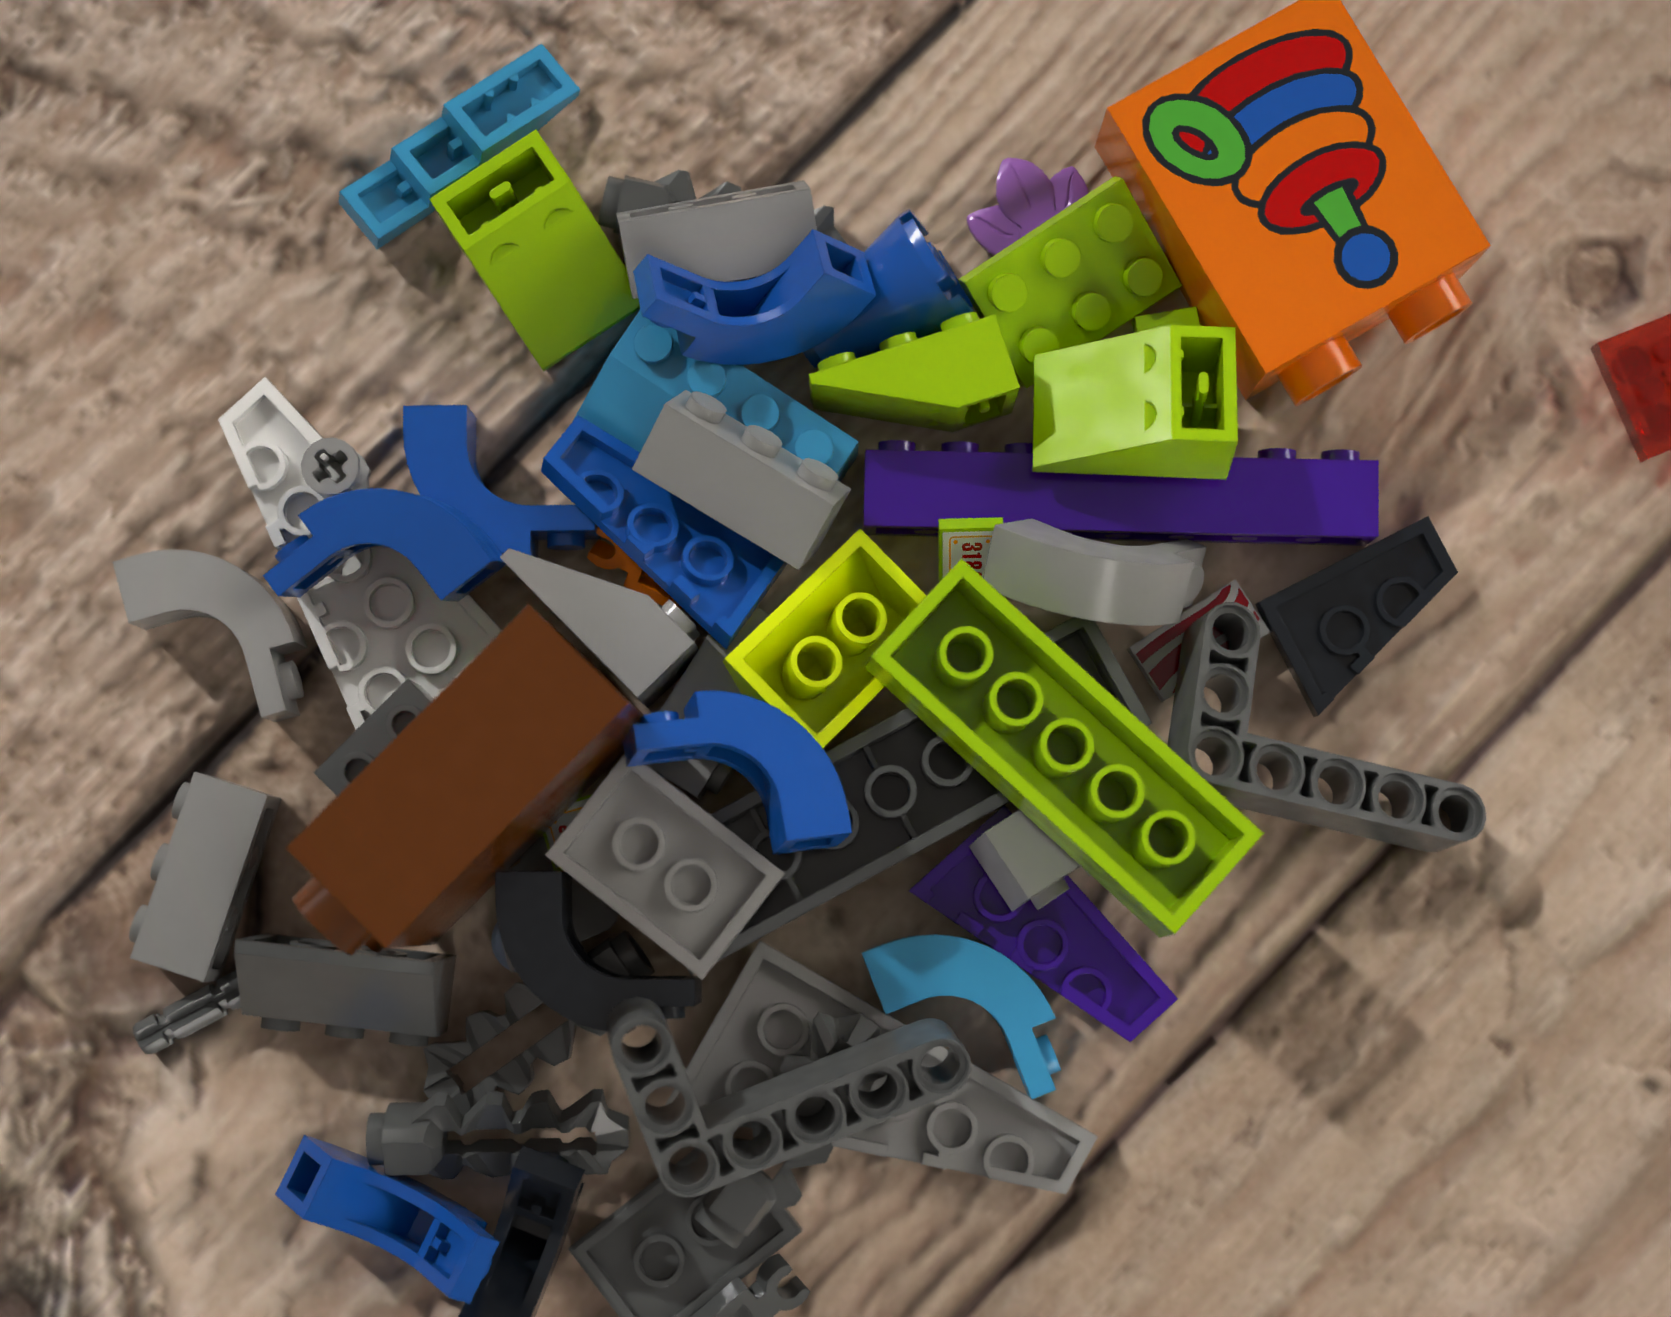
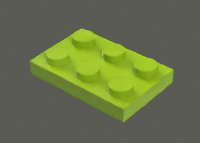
[958,176,1182,389]

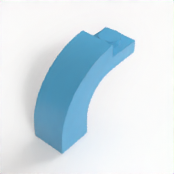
[861,934,1061,1099]

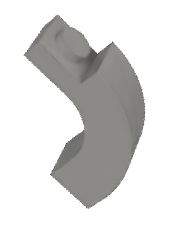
[983,518,1207,626]
[113,549,308,722]

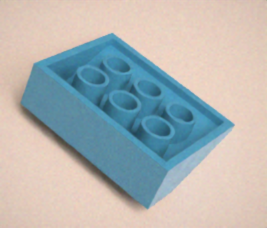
[572,309,859,482]

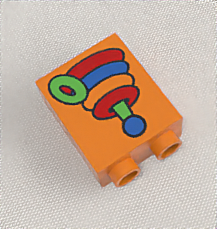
[1095,0,1491,406]

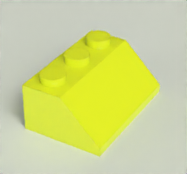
[722,528,926,748]

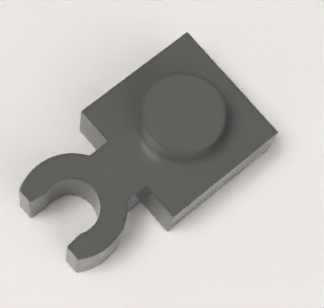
[691,1254,810,1317]

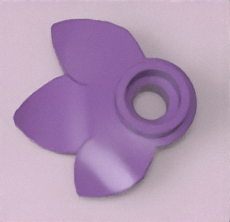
[966,158,1089,256]

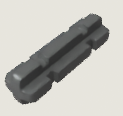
[133,970,241,1054]

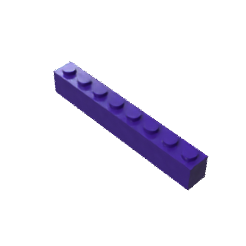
[863,440,1379,546]

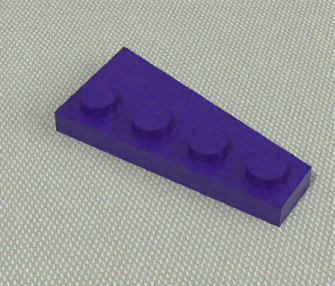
[908,805,1178,1042]

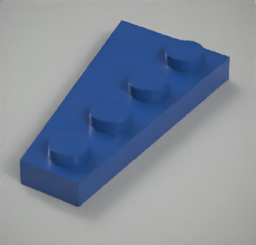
[541,415,788,650]

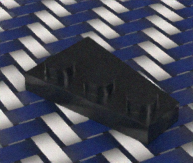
[1255,516,1458,717]

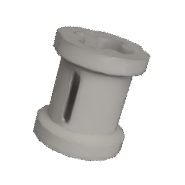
[301,437,371,499]

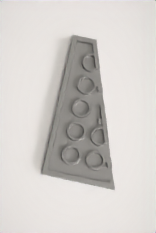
[665,940,1098,1194]

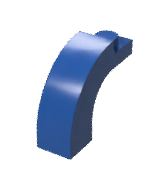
[633,229,876,365]
[403,405,601,558]
[263,488,506,602]
[623,690,852,855]
[275,1135,499,1304]

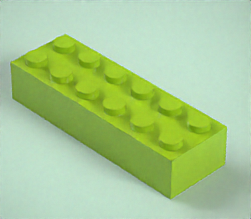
[865,559,1264,938]

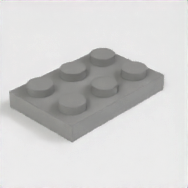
[545,754,785,979]

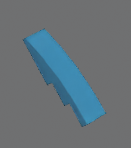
[338,43,580,250]

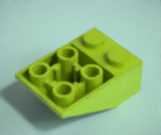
[429,129,640,372]
[808,312,1020,432]
[1032,325,1238,480]

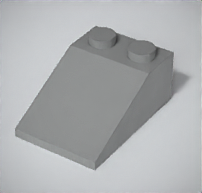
[500,548,701,708]

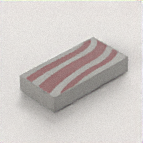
[1127,579,1270,702]

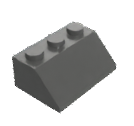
[234,933,456,1046]

